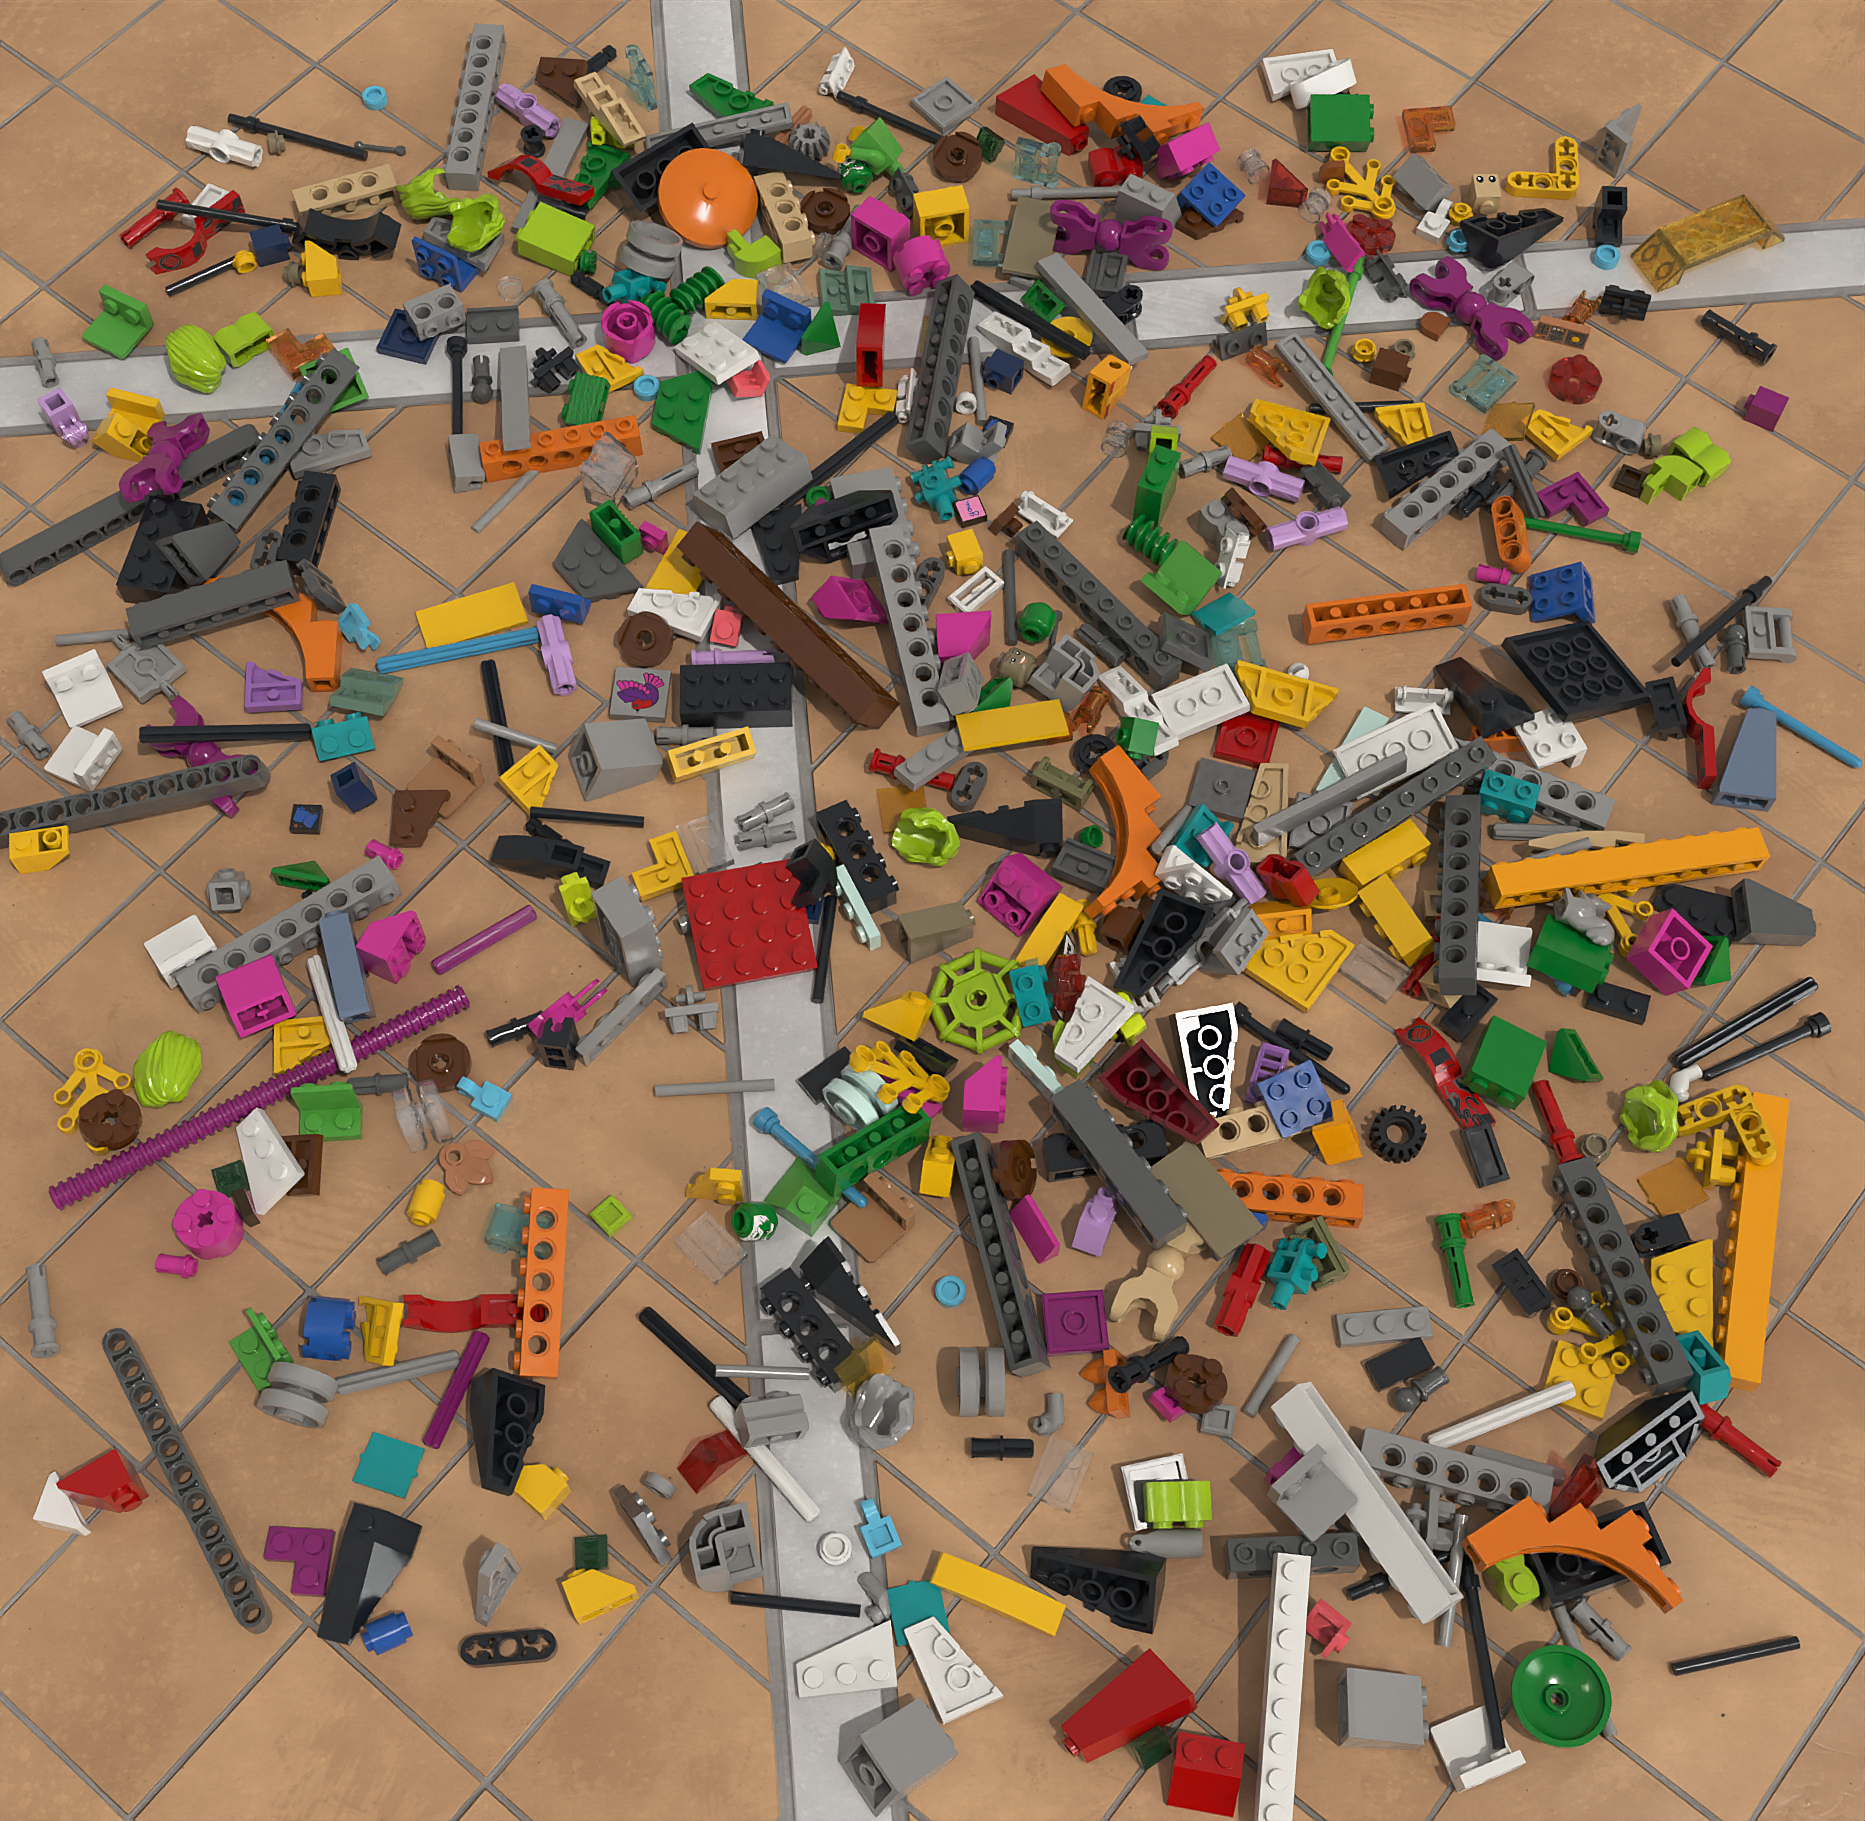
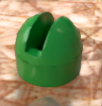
[1078,825,1103,848]

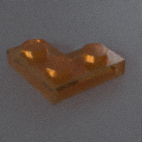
[1402,106,1456,153]
[266,328,337,380]

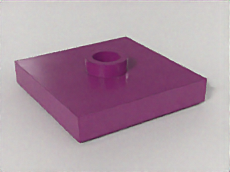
[1041,1289,1110,1357]

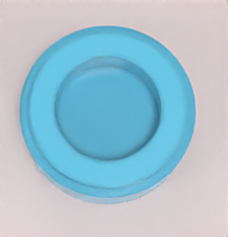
[362,86,388,110]
[1305,240,1331,266]
[1593,244,1620,270]
[634,375,659,401]
[935,1276,966,1308]

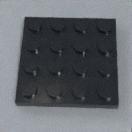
[1501,620,1652,723]

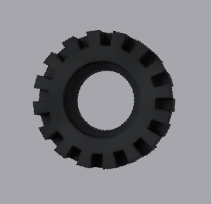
[1369,1105,1427,1164]

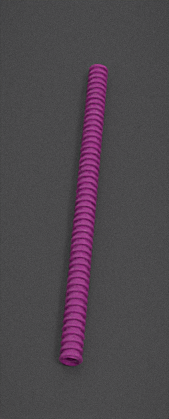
[48,985,470,1211]

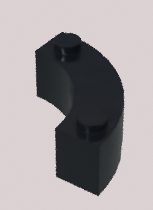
[291,208,402,260]

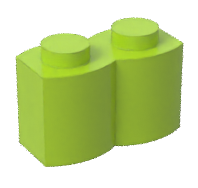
[212,312,277,368]
[1667,427,1732,487]
[1143,1481,1212,1529]
[1485,1555,1540,1612]

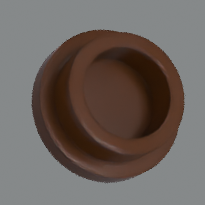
[1551,1269,1583,1299]

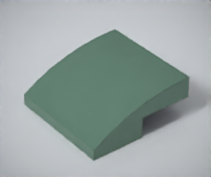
[817,265,875,316]
[330,668,404,716]

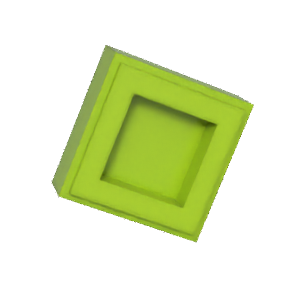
[589,1194,633,1238]

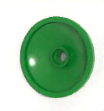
[1511,1645,1612,1748]

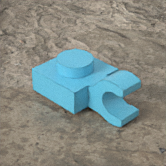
[337,603,381,650]
[457,1076,513,1122]
[860,1498,902,1560]

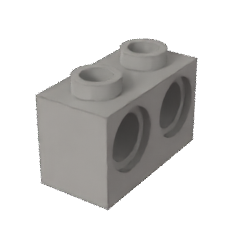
[403,284,466,341]
[938,652,983,716]

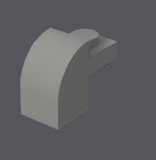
[947,421,1007,465]

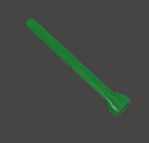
[1524,517,1641,554]

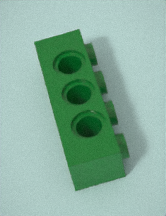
[815,1105,932,1197]

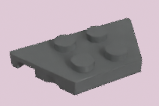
[553,519,643,603]

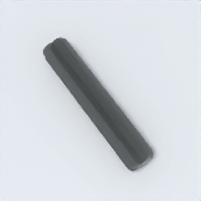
[1502,444,1545,519]

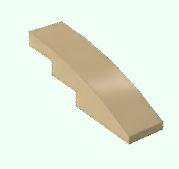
[574,72,646,147]
[1522,831,1645,859]

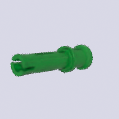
[1434,1213,1475,1309]

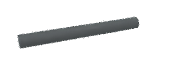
[1003,549,1018,646]

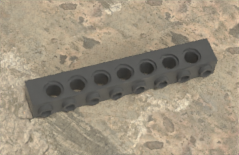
[905,274,975,464]
[206,348,360,534]
[1015,520,1182,692]
[1289,736,1497,880]
[1433,795,1482,995]
[951,1131,1051,1378]
[1552,1156,1694,1396]

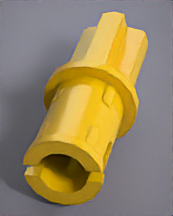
[1074,899,1097,957]

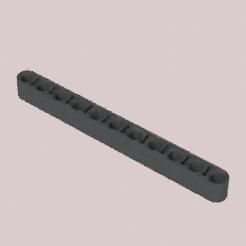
[0,424,260,586]
[0,754,271,849]
[102,1328,273,1634]

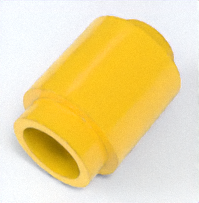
[407,1179,445,1227]

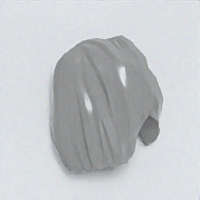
[848,1373,915,1450]

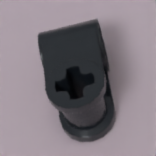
[1102,285,1143,325]
[1630,1213,1692,1259]

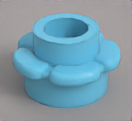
[1446,229,1469,253]

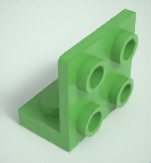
[82,284,154,359]
[1140,540,1222,616]
[291,1081,363,1142]
[229,1307,294,1394]

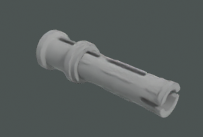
[822,204,860,271]
[532,279,587,348]
[25,1263,60,1359]

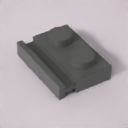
[1085,249,1128,298]
[467,305,520,345]
[296,558,346,615]
[1051,838,1115,894]

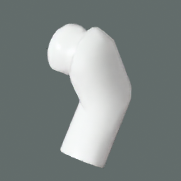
[1669,1064,1702,1102]

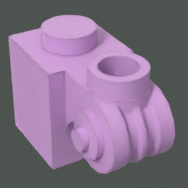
[37,387,89,448]
[1072,1187,1119,1257]

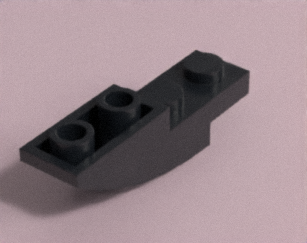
[490,835,611,889]

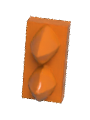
[1080,1349,1130,1419]

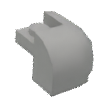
[1028,634,1100,712]
[689,1502,764,1592]

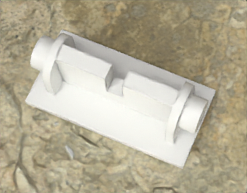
[818,47,855,100]
[895,368,918,423]
[1018,491,1073,539]
[1215,528,1251,589]
[1395,685,1453,715]

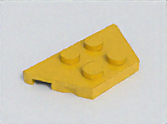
[1234,660,1339,729]
[1648,1239,1713,1347]

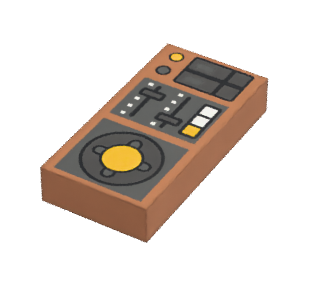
[1534,315,1591,350]

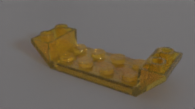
[1630,194,1785,292]

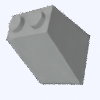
[1115,174,1182,245]
[568,718,663,802]
[1337,1668,1429,1750]
[838,1697,958,1817]

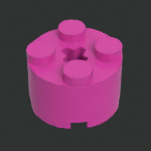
[892,235,951,296]
[601,300,656,364]
[173,1189,244,1260]

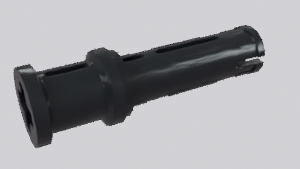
[1700,309,1777,366]
[1108,1336,1190,1393]

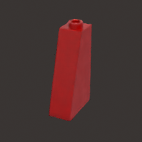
[995,74,1089,156]
[856,303,886,387]
[1060,1648,1198,1763]

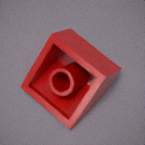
[56,1449,149,1513]
[1166,1732,1245,1818]

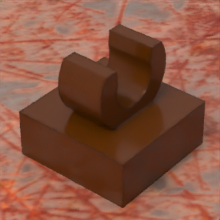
[988,502,1023,539]

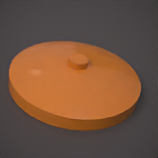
[657,148,758,249]

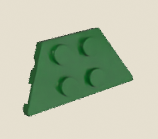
[652,371,714,455]

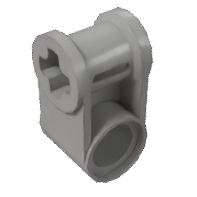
[1487,261,1535,307]
[1591,410,1646,455]

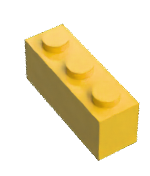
[665,726,757,783]
[1338,819,1431,898]
[1358,873,1435,967]

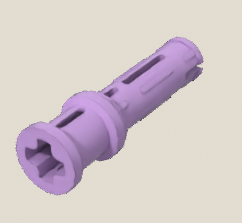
[691,648,775,665]

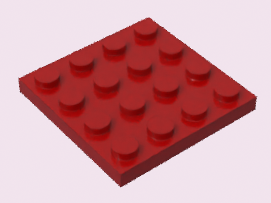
[681,859,818,991]

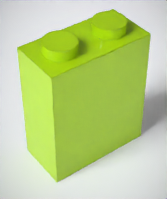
[515,202,595,277]

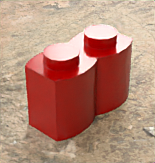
[1088,146,1143,187]
[1255,854,1320,906]

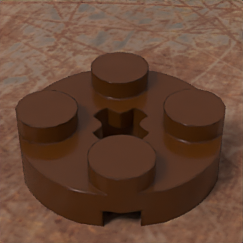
[933,131,983,183]
[801,188,850,236]
[1221,487,1268,537]
[618,611,674,667]
[410,1033,472,1093]
[79,1089,143,1150]
[992,1140,1037,1200]
[1164,1354,1228,1414]

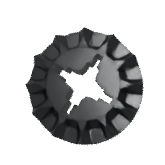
[1103,76,1142,102]
[1073,734,1116,773]

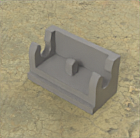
[447,433,485,493]

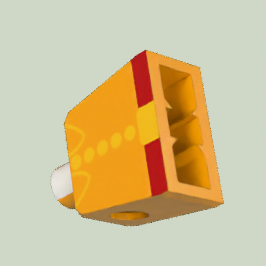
[1082,355,1132,420]

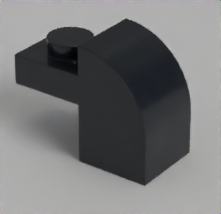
[1592,186,1627,248]
[786,839,838,909]

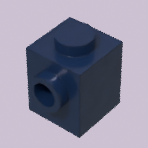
[249,224,292,267]
[982,349,1024,395]
[330,761,378,813]

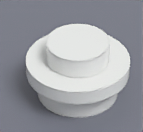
[820,1532,852,1566]

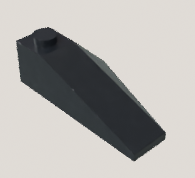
[737,128,841,180]
[799,1236,901,1356]
[317,1503,422,1646]

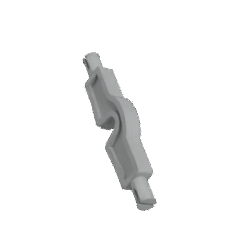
[1154,897,1250,995]

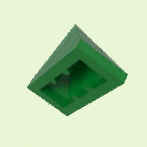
[1021,279,1067,323]
[801,301,841,356]
[961,675,1013,714]
[271,861,330,892]
[1691,936,1731,986]
[1548,1028,1604,1082]

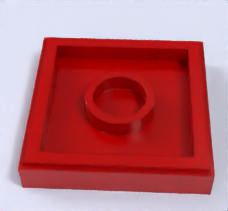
[1213,712,1280,769]

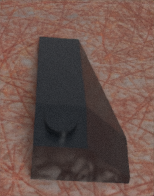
[1460,208,1564,269]
[1435,657,1535,738]
[947,798,1063,858]
[1113,888,1214,999]
[1169,1003,1238,1118]
[469,1368,545,1496]
[1030,1546,1167,1634]

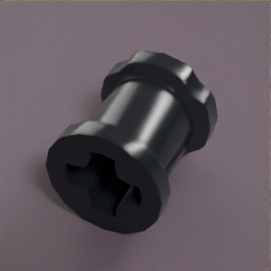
[520,125,546,158]

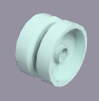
[822,1064,898,1132]

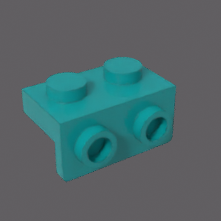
[311,712,376,761]
[1477,770,1541,824]
[1169,804,1234,868]
[1009,958,1055,1027]

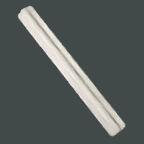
[306,955,357,1073]
[1427,1380,1576,1448]
[710,1396,820,1523]

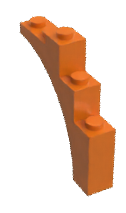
[1040,64,1204,146]
[204,577,343,692]
[1085,745,1163,919]
[1461,1496,1684,1614]

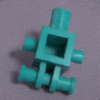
[602,268,667,304]
[910,456,962,521]
[1266,1238,1327,1310]

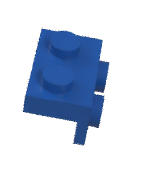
[528,584,591,624]

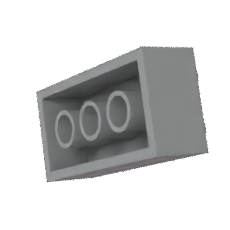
[693,435,813,539]
[591,876,664,988]

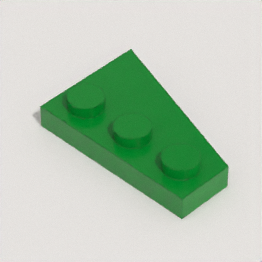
[689,73,774,118]
[571,140,631,210]

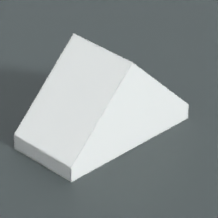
[33,1471,91,1536]

